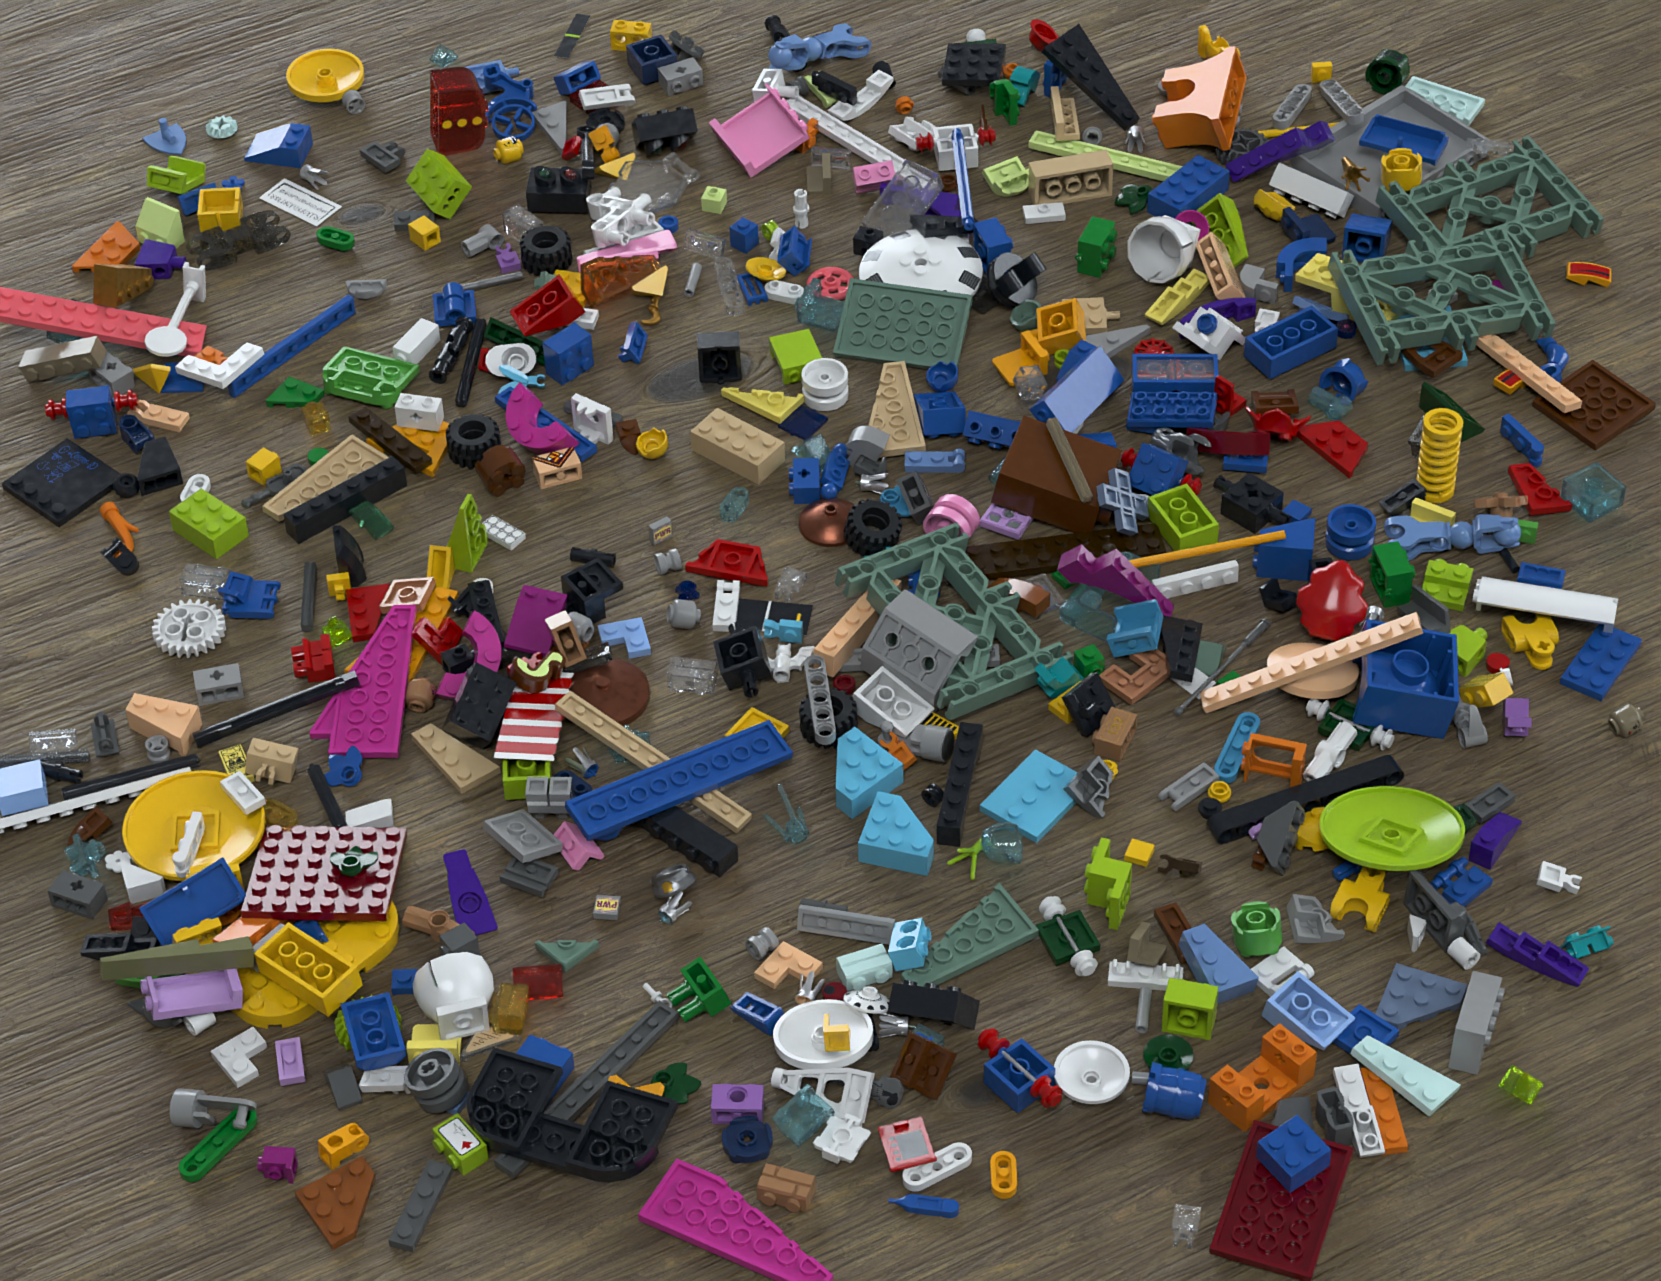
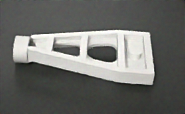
[771,1067,875,1123]

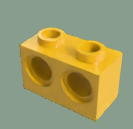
[610,20,652,51]

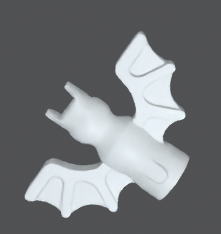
[767,643,815,683]

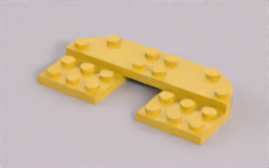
[231,901,400,1029]

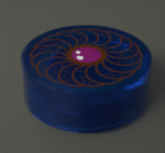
[1336,319,1357,339]

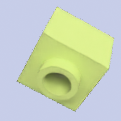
[701,186,727,214]

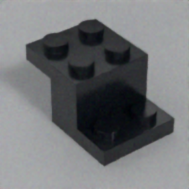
[561,557,623,624]

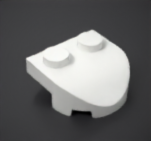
[888,117,935,151]

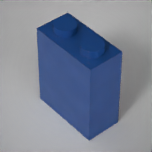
[516,1035,574,1109]

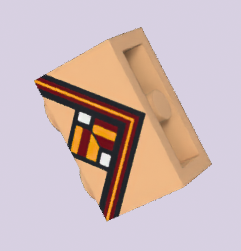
[532,447,582,489]

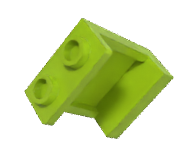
[147,155,206,194]
[769,329,822,385]

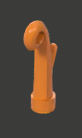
[99,502,139,558]

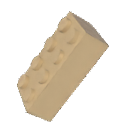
[1028,150,1113,205]
[690,408,785,485]

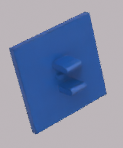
[161,362,204,393]

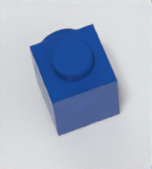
[729,217,759,254]

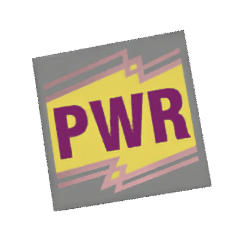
[649,517,672,545]
[593,895,621,920]

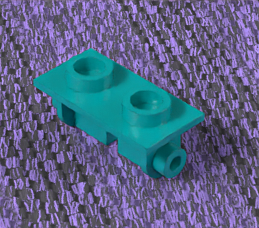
[1559,925,1614,959]

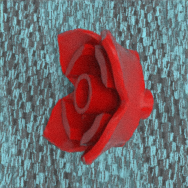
[1245,406,1311,442]

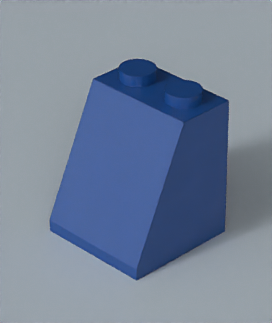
[1342,213,1393,263]
[1253,518,1315,581]

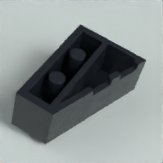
[887,980,980,1030]

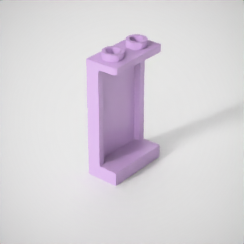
[140,969,243,1020]

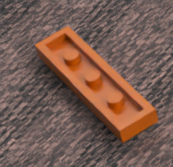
[1360,1067,1408,1155]

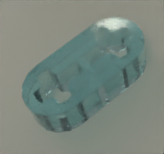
[719,487,749,522]

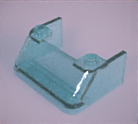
[1059,552,1160,643]

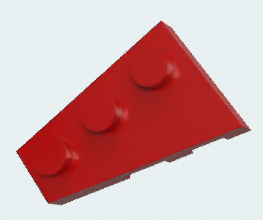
[1507,463,1573,515]
[346,583,390,643]

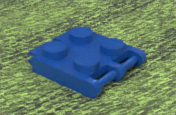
[222,580,281,619]

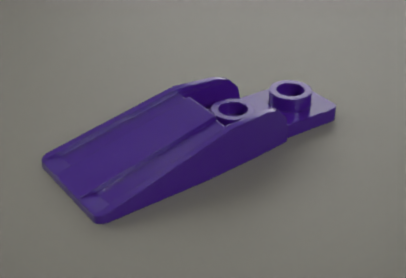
[443,849,498,936]

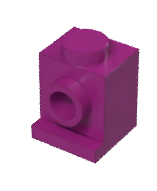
[257,1146,298,1184]

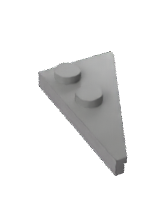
[532,101,567,155]
[1086,325,1150,358]

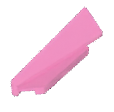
[577,230,677,273]

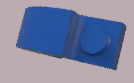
[1276,237,1327,292]

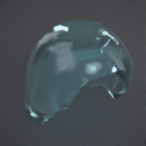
[981,822,1023,864]

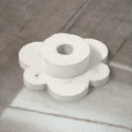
[105,851,131,873]

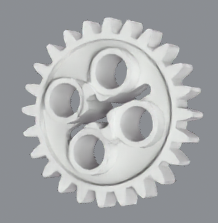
[152,599,226,658]

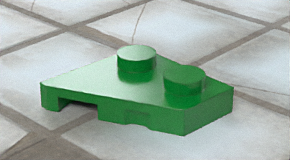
[266,376,325,408]

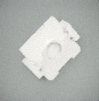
[813,1113,871,1164]

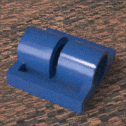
[433,282,476,326]

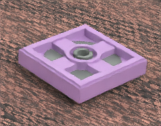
[979,503,1034,540]

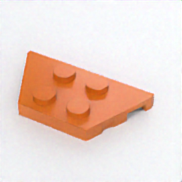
[72,221,141,273]

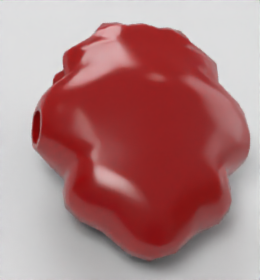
[1296,560,1368,642]

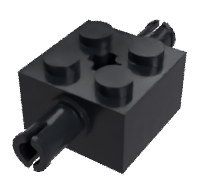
[1213,472,1291,534]
[713,622,772,698]

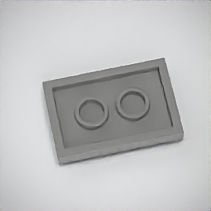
[483,809,563,863]

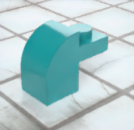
[1009,66,1041,107]
[1034,656,1084,698]

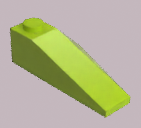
[1191,193,1248,268]
[446,494,488,573]

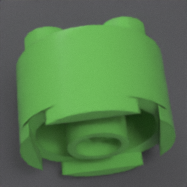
[1231,901,1283,957]

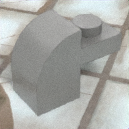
[1239,264,1279,305]
[846,426,890,467]

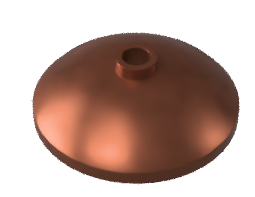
[799,498,854,547]

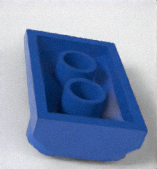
[341,992,406,1071]

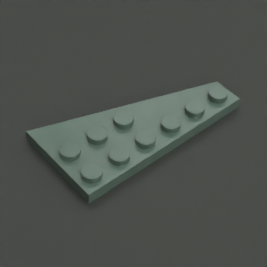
[901,883,1039,987]

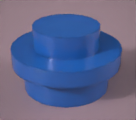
[1197,313,1218,334]

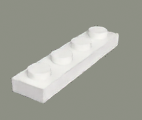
[1152,560,1239,599]

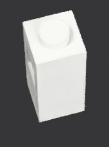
[393,318,440,364]

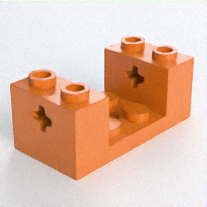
[1208,1023,1317,1133]

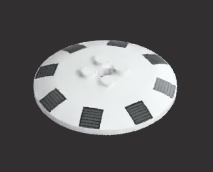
[859,229,983,297]

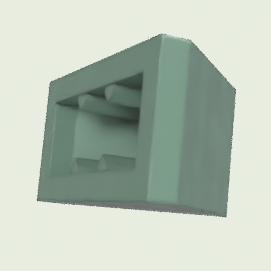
[1195,640,1227,680]

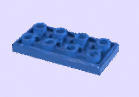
[1127,391,1218,428]

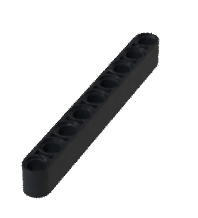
[1206,755,1404,844]

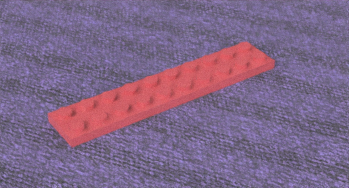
[0,287,207,357]

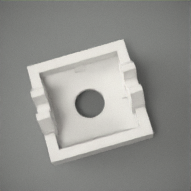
[571,394,613,445]

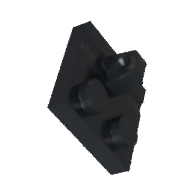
[1061,672,1116,736]

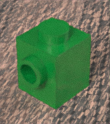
[1073,644,1105,678]

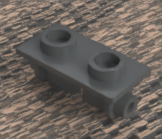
[91,712,119,758]

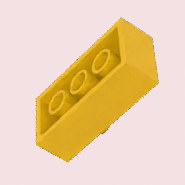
[254,922,363,1017]

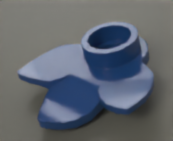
[324,745,363,787]

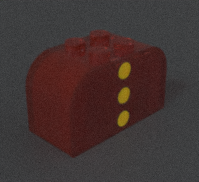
[430,67,488,156]

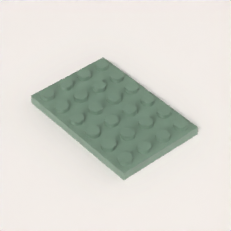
[833,278,973,370]

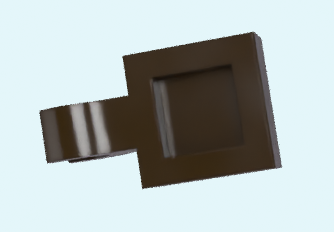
[1158,854,1202,876]

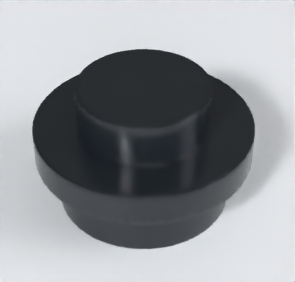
[1198,798,1222,819]

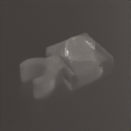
[775,567,807,602]
[1172,1204,1201,1249]

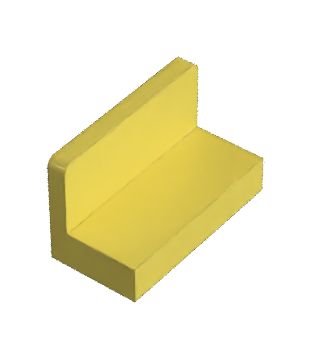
[1410,498,1456,527]

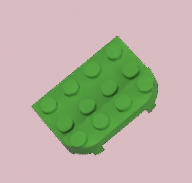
[323,346,420,409]

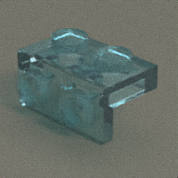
[772,1084,835,1147]

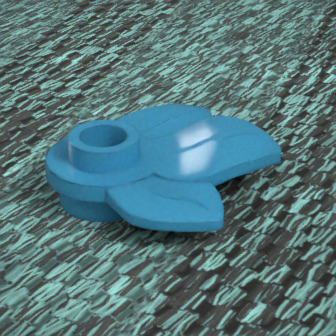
[880,485,911,517]

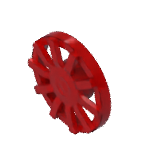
[1134,338,1174,354]

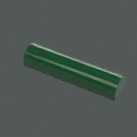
[483,317,545,365]

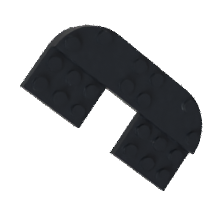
[467,1047,678,1183]

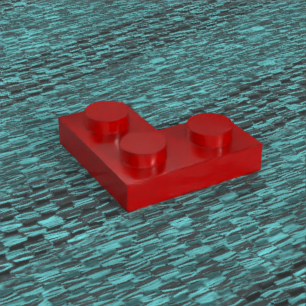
[411,616,463,665]

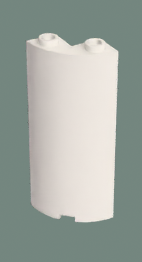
[1472,576,1618,633]

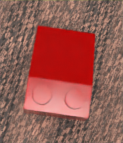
[509,274,586,336]

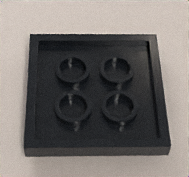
[942,43,1006,86]

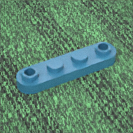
[1214,712,1260,784]

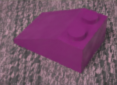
[504,585,567,657]

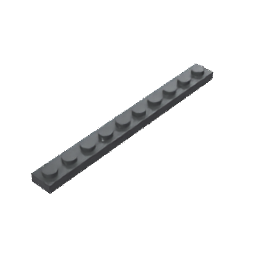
[494,1000,679,1179]

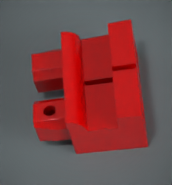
[291,634,335,683]

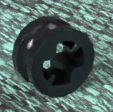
[921,783,944,807]

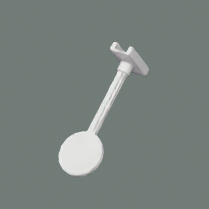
[145,262,206,357]

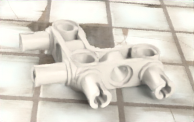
[586,186,655,248]

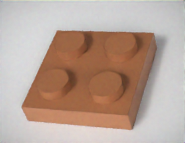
[379,577,436,614]

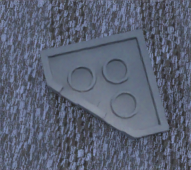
[1376,963,1468,1030]

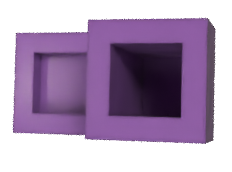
[1502,698,1532,736]

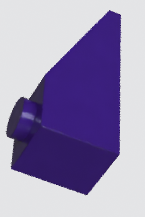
[1469,812,1522,870]

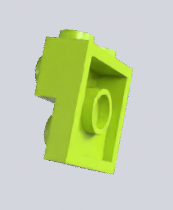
[1422,559,1474,612]

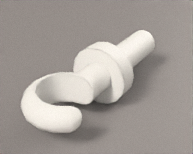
[643,983,673,1008]

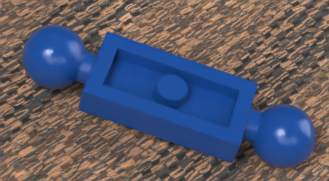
[820,443,850,499]

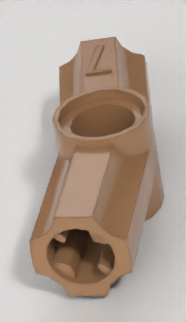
[402,906,475,942]

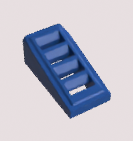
[731,992,784,1036]

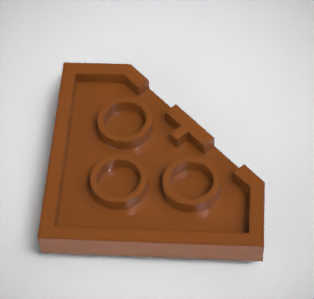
[295,1156,376,1250]

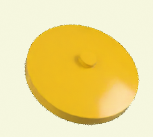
[286,49,364,102]

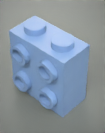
[0,759,49,816]

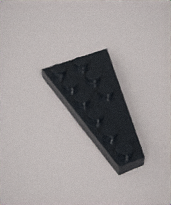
[1041,24,1140,131]

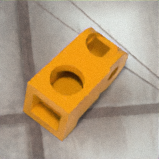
[318,1123,369,1170]

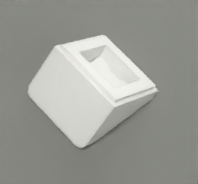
[1407,915,1427,953]

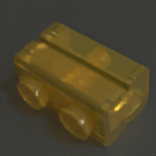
[489,982,529,1035]

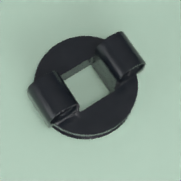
[987,252,1047,308]

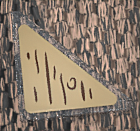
[460,1025,522,1062]

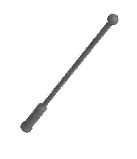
[1174,618,1271,716]

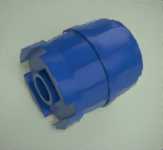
[1142,1062,1206,1120]

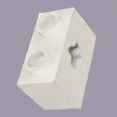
[395,393,444,431]

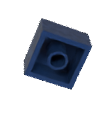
[626,34,678,85]

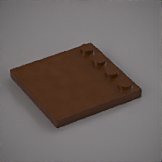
[1532,360,1656,451]

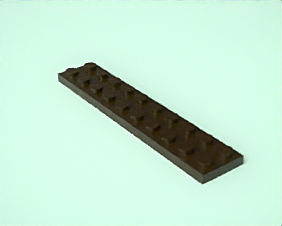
[946,523,1166,585]

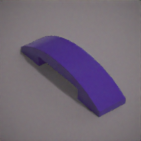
[1179,298,1256,339]

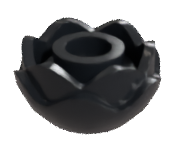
[113,473,139,498]

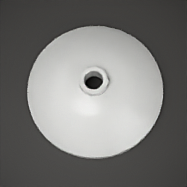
[1054,1041,1130,1104]

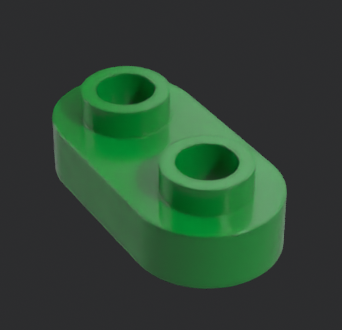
[316,226,355,251]

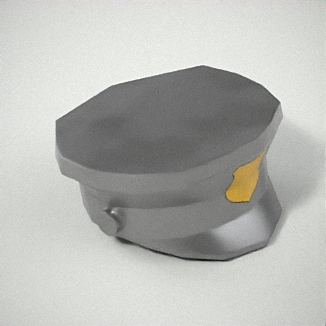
[650,864,697,898]

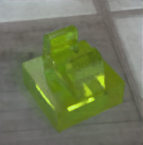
[322,616,352,647]

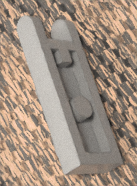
[1158,762,1220,811]

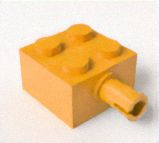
[1029,298,1086,355]

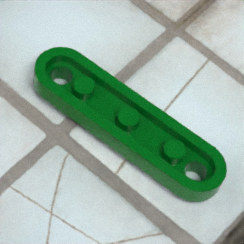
[178,1110,258,1182]

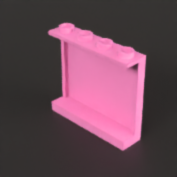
[709,83,809,178]

